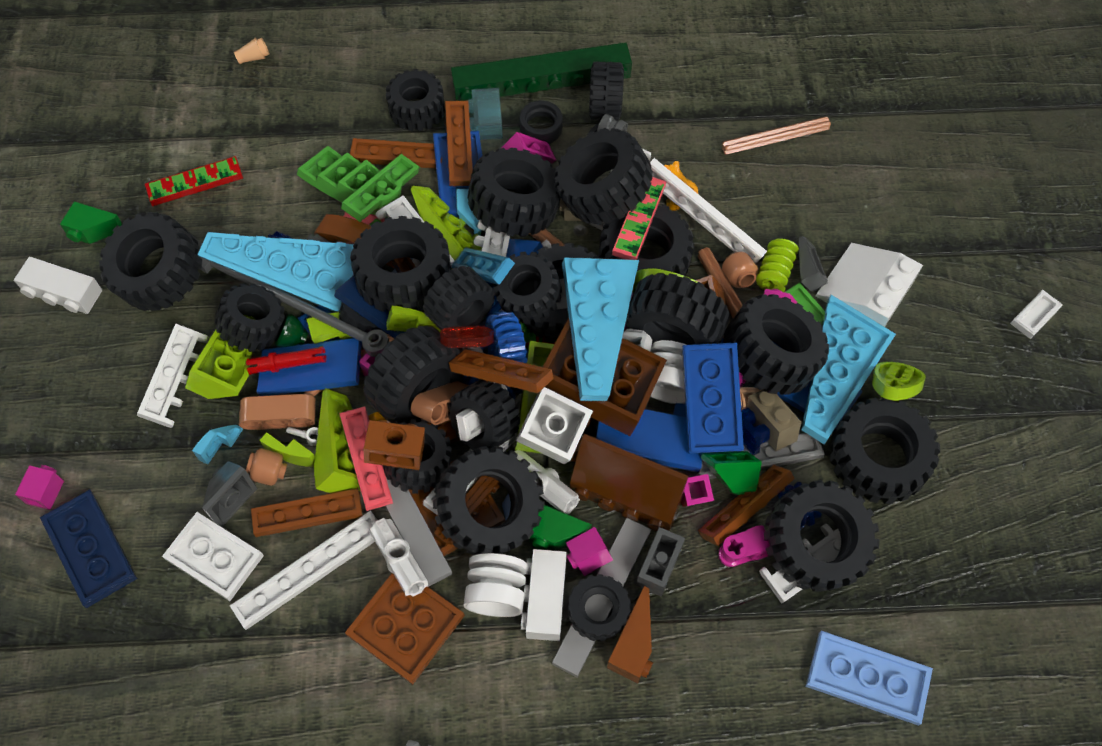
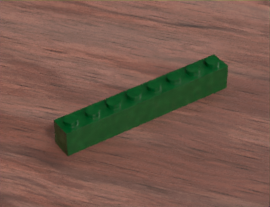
[451,42,632,102]

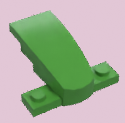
[297,146,420,222]

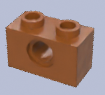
[363,420,425,470]

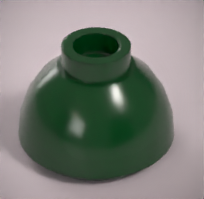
[275,314,308,348]

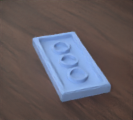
[805,631,933,726]

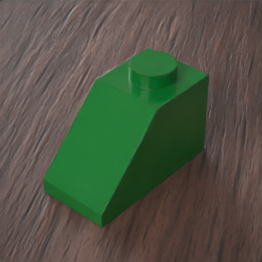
[60,202,123,244]
[701,451,762,495]
[529,505,592,551]

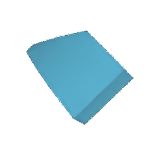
[456,189,481,236]
[192,425,243,465]

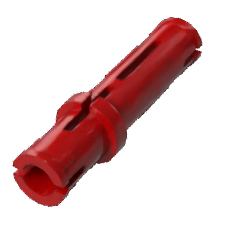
[246,346,327,375]

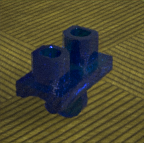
[741,407,770,455]

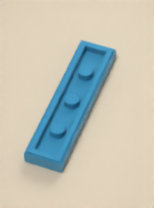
[452,248,515,285]

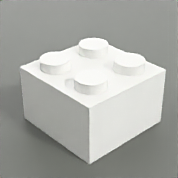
[515,387,593,464]

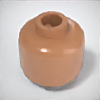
[722,252,758,288]
[246,448,287,486]

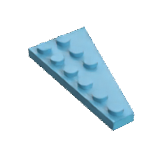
[198,232,354,312]
[562,258,639,401]
[801,295,896,444]

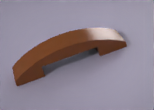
[314,214,394,268]

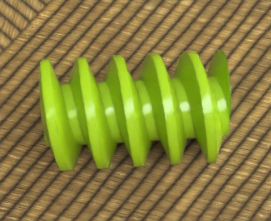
[756,239,799,292]

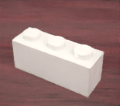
[14,256,102,314]
[521,549,566,641]

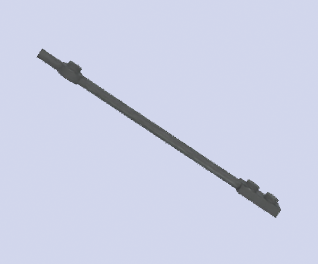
[196,239,390,357]

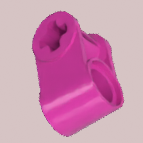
[718,525,770,567]

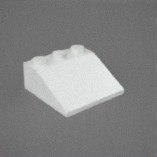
[816,243,923,327]

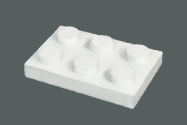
[162,512,264,601]

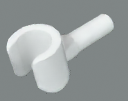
[286,427,318,446]

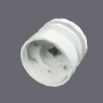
[650,340,686,404]
[464,553,527,617]

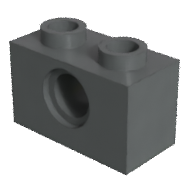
[636,527,685,597]

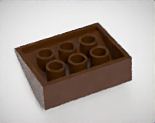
[543,318,667,436]
[570,434,688,531]

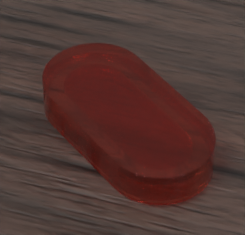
[440,326,494,348]

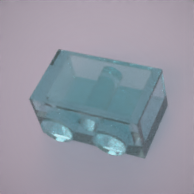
[468,88,503,140]

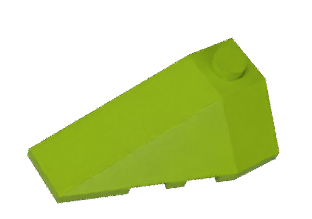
[411,186,482,269]
[185,315,255,399]
[314,388,361,493]

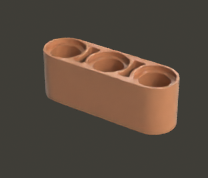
[411,381,469,425]
[239,394,316,430]

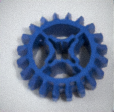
[484,311,528,363]

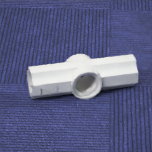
[515,450,580,514]
[370,518,428,597]

